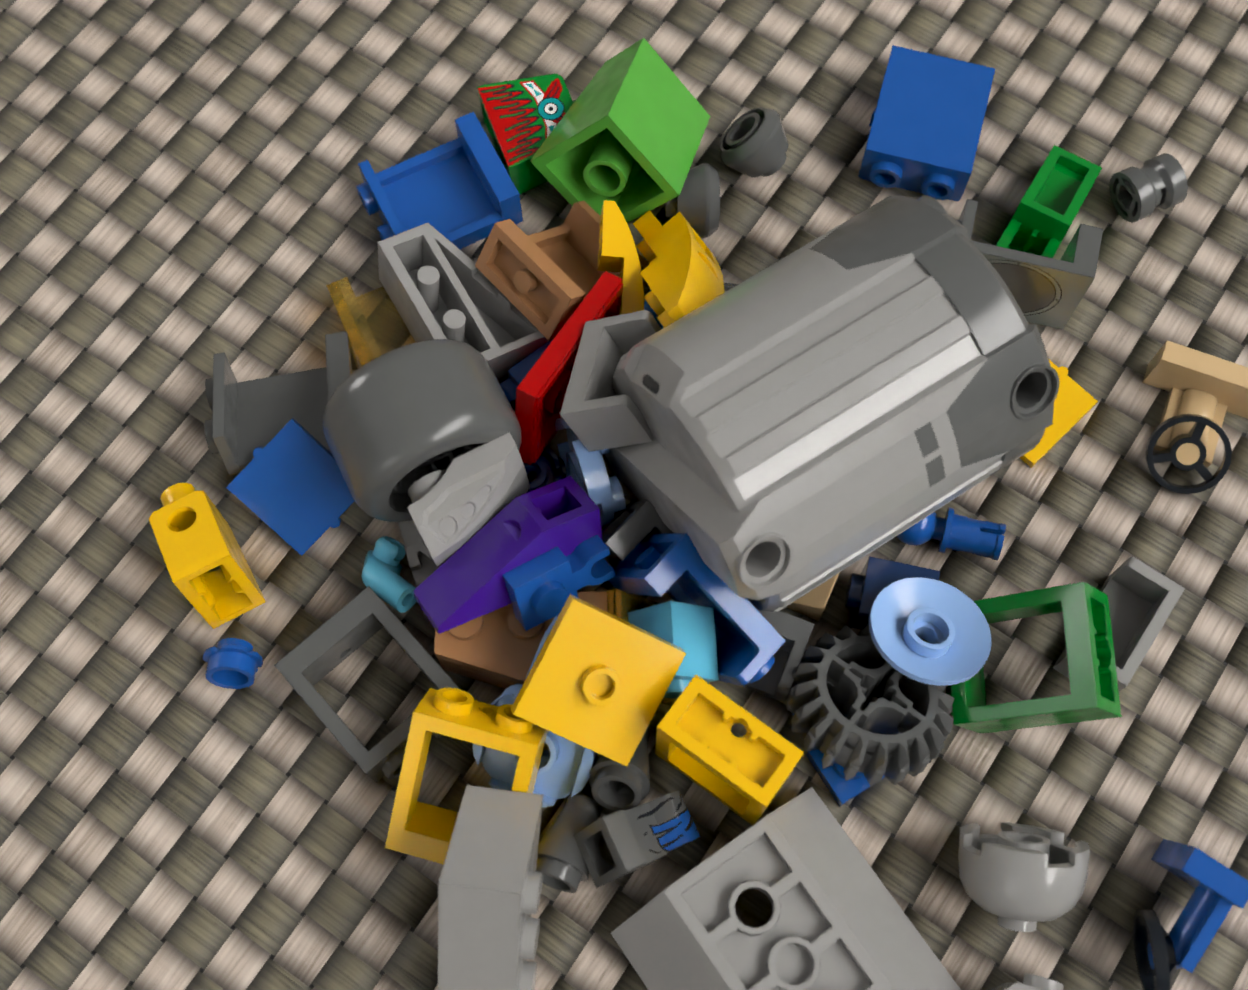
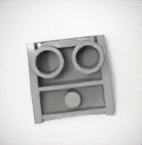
[407,432,530,568]

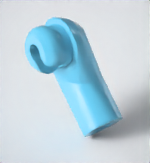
[361,536,416,613]

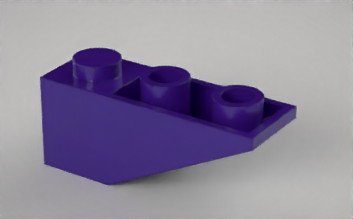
[413,476,603,634]

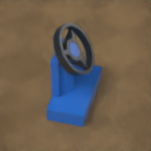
[1133,839,1248,990]

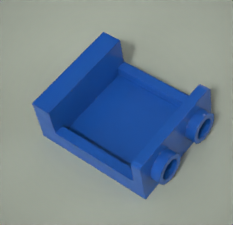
[858,45,996,201]
[356,111,523,249]
[608,533,786,686]

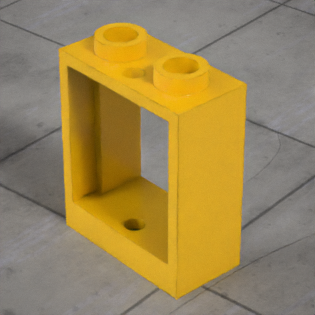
[655,675,804,826]
[385,688,548,865]

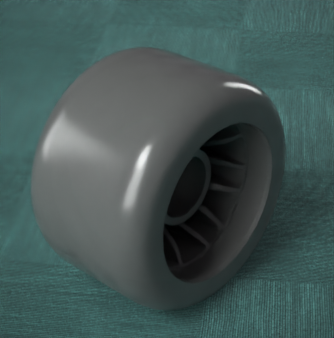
[323,339,522,522]

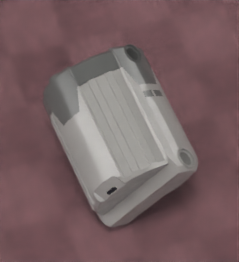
[605,195,1059,612]

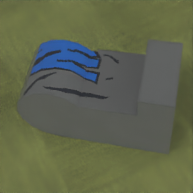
[573,791,700,888]

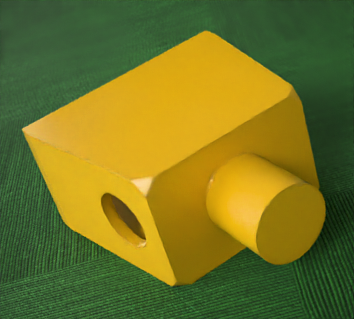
[149,483,266,629]

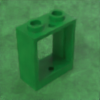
[946,582,1121,734]

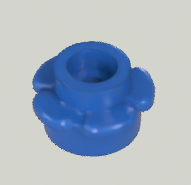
[202,638,263,689]

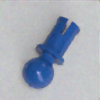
[897,507,1006,561]

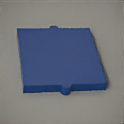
[226,418,354,556]

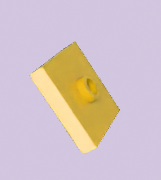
[511,594,686,766]

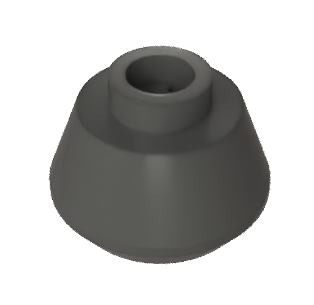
[720,107,789,177]
[664,164,720,238]

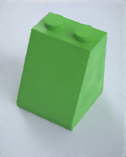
[530,38,710,223]

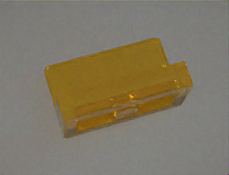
[326,277,416,367]

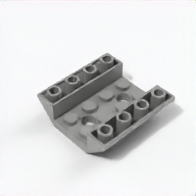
[611,787,961,990]

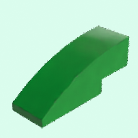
[996,145,1102,258]

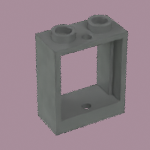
[274,586,460,783]

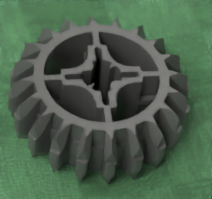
[786,624,954,787]

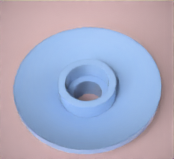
[869,577,992,686]

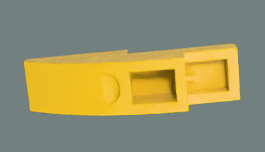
[633,210,725,328]

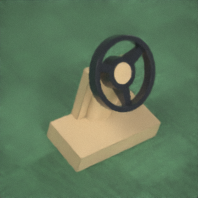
[1143,340,1248,494]

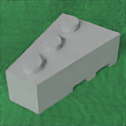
[378,223,550,384]
[438,785,543,990]

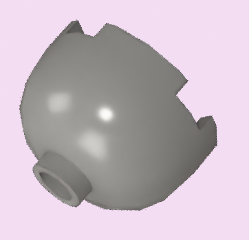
[958,822,1090,932]

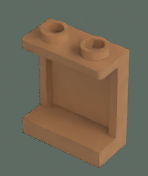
[475,201,649,341]

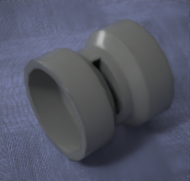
[1109,153,1188,223]

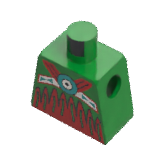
[477,73,576,195]

